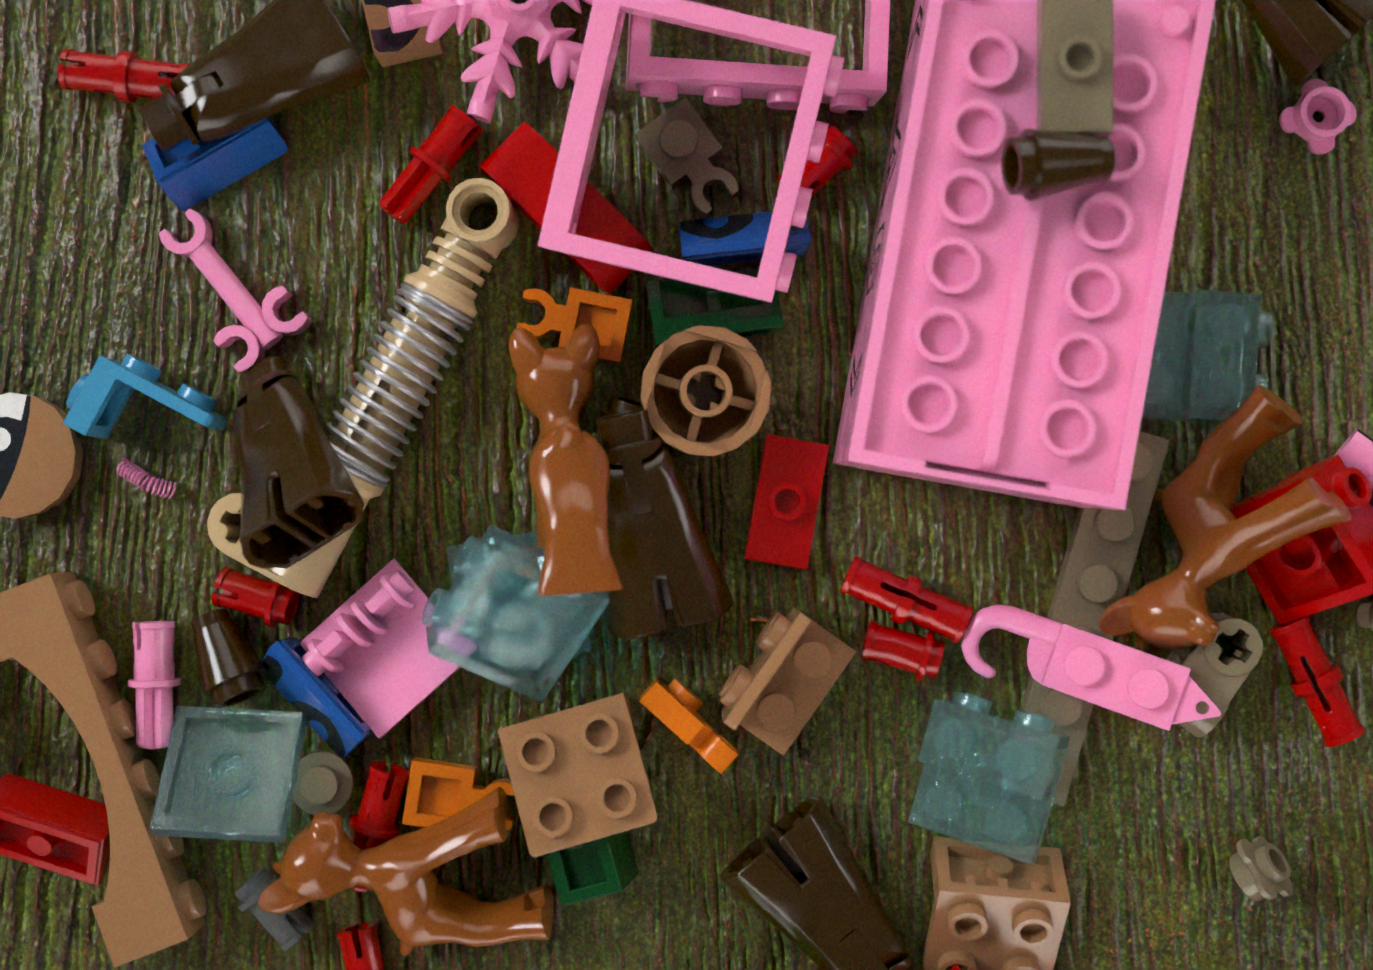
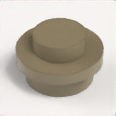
[289,751,355,815]

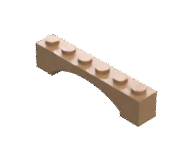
[0,572,207,968]

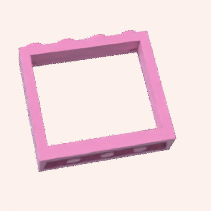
[538,0,845,303]
[626,0,890,114]

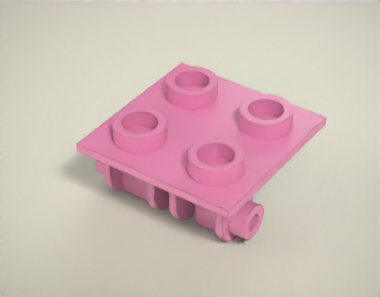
[299,559,475,739]

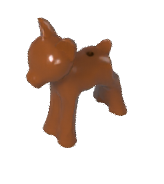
[509,324,623,596]
[1098,384,1352,650]
[258,786,554,956]

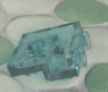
[1141,290,1273,425]
[422,524,609,702]
[908,690,1070,864]

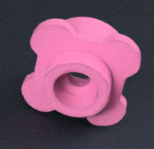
[1279,79,1357,155]

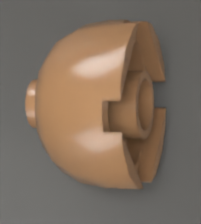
[640,325,771,456]

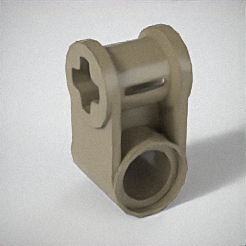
[1165,612,1263,737]

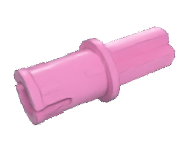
[128,621,181,749]

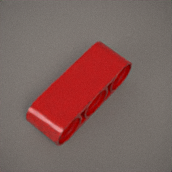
[479,121,654,295]

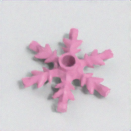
[387,0,593,123]

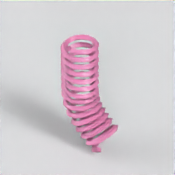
[116,457,177,499]

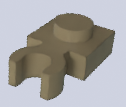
[635,97,739,218]

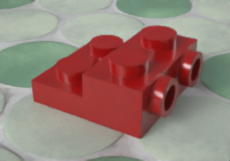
[1231,454,1373,625]

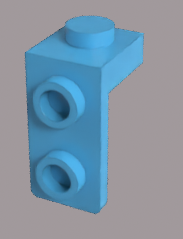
[62,353,229,439]

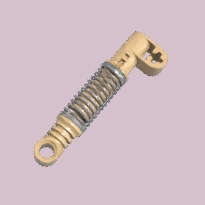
[207,178,519,598]

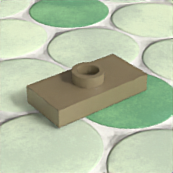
[1036,0,1113,137]

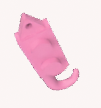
[961,604,1221,731]

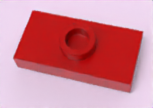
[744,434,829,570]

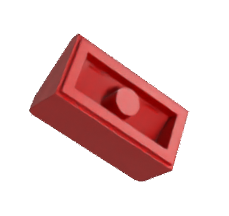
[0,774,110,886]

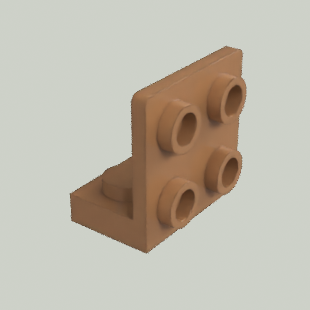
[718,607,857,756]
[497,693,658,857]
[920,836,1071,970]

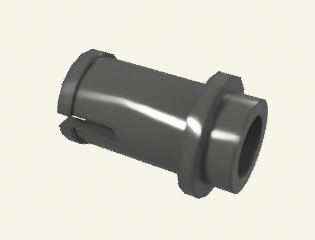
[234,866,316,951]

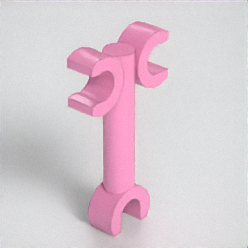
[159,208,313,374]

